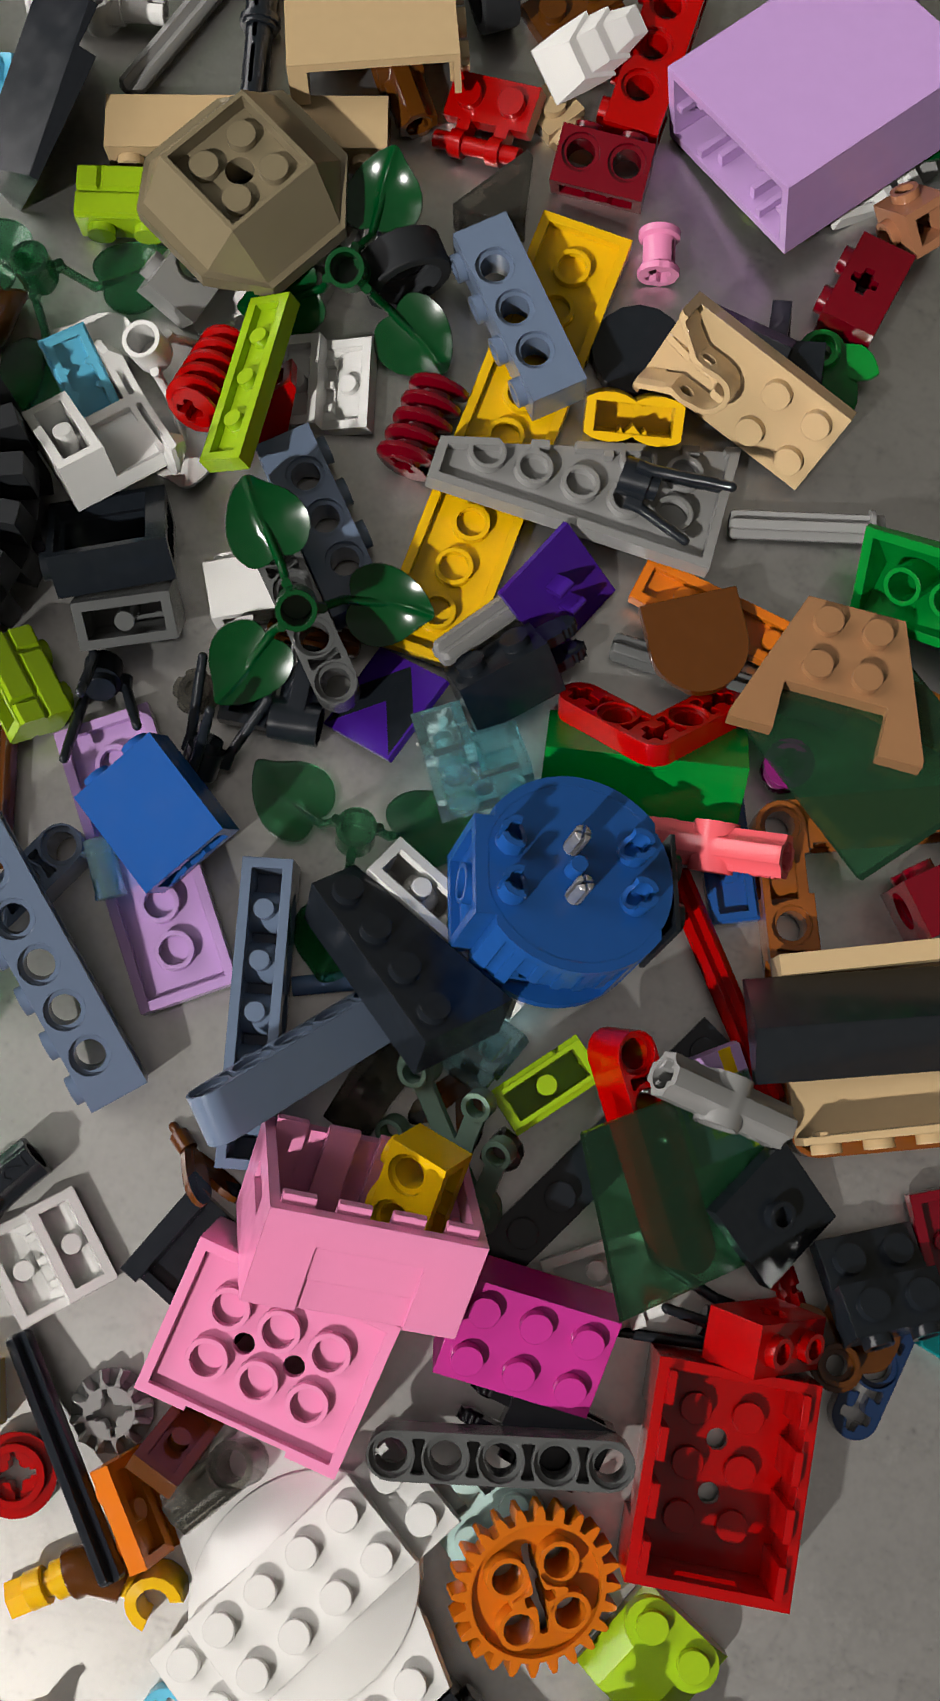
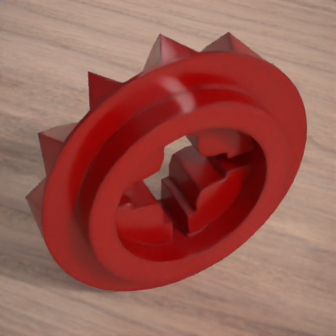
[0,1430,57,1519]

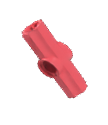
[649,816,795,880]

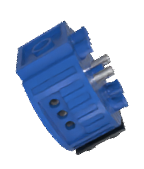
[447,776,686,1008]

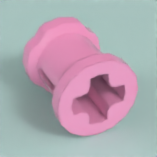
[637,222,681,287]

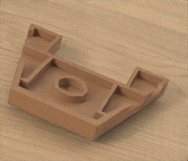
[725,596,924,775]

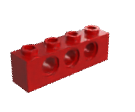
[596,0,708,155]

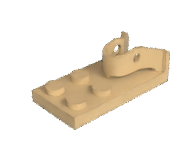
[632,291,857,490]

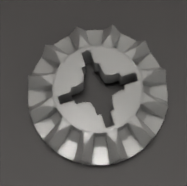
[69,1367,154,1455]

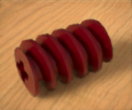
[376,372,469,482]

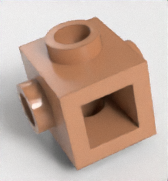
[873,181,940,260]

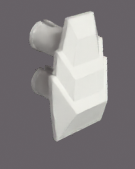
[530,4,648,105]

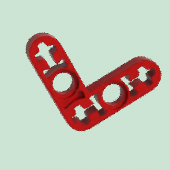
[558,682,740,767]

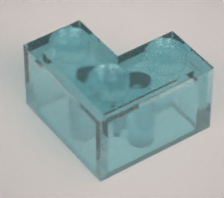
[410,700,535,823]

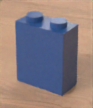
[74,732,240,894]

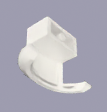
[21,339,187,512]

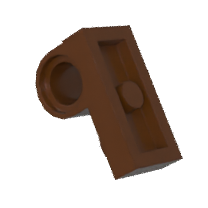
[125,1406,224,1500]

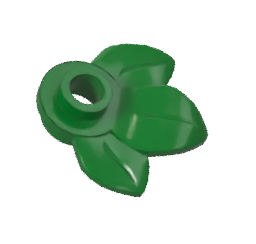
[801,329,879,410]

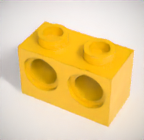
[365,1123,473,1234]

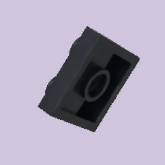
[809,1221,940,1353]

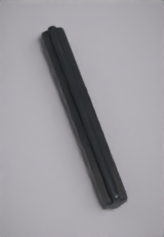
[6,1329,126,1588]

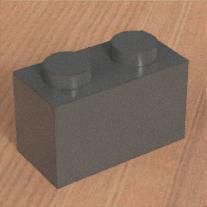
[69,579,186,652]

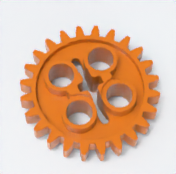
[446,1496,621,1678]

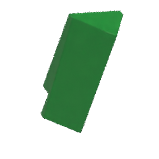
[850,523,940,648]
[541,709,750,824]

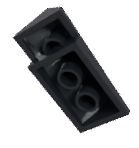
[0,0,98,211]
[742,966,940,1085]

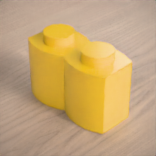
[582,387,686,447]

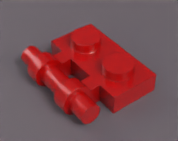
[431,71,547,169]

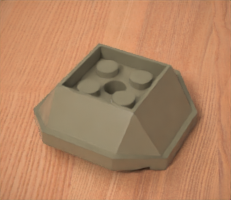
[136,89,349,296]

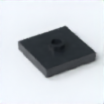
[706,1142,836,1289]

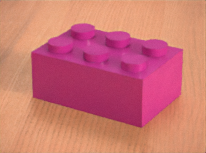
[432,1255,622,1419]

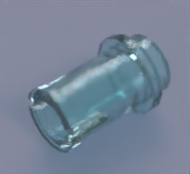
[80,836,128,902]

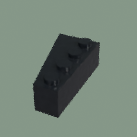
[304,865,513,1075]

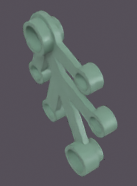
[375,1056,517,1235]

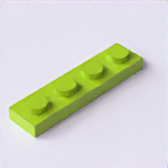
[199,292,300,473]

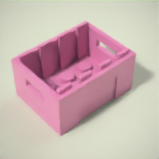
[236,1113,490,1340]
[134,1216,402,1480]

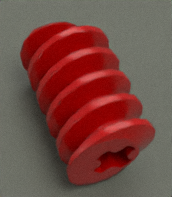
[166,324,240,433]

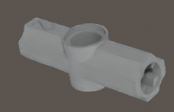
[647,1051,798,1149]

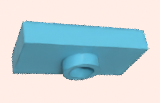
[37,322,119,418]

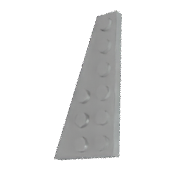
[425,435,742,578]

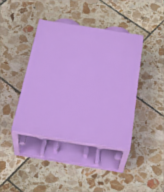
[668,0,940,254]

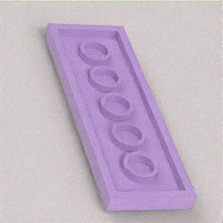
[53,702,233,1016]

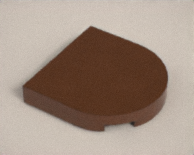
[638,586,749,696]

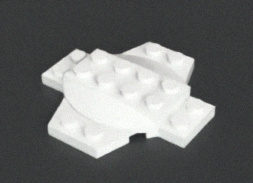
[148,1430,462,1701]

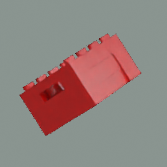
[616,1342,823,1614]

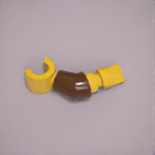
[4,1543,189,1631]

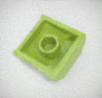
[577,1585,728,1701]

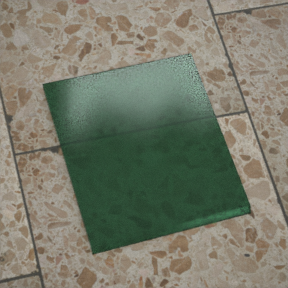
[743,667,940,881]
[580,1067,765,1322]

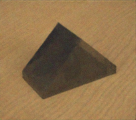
[453,149,533,242]
[323,1042,407,1136]

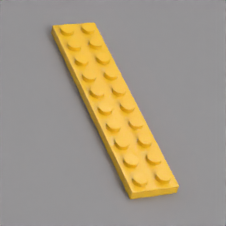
[385,210,633,668]

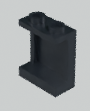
[120,1193,246,1344]

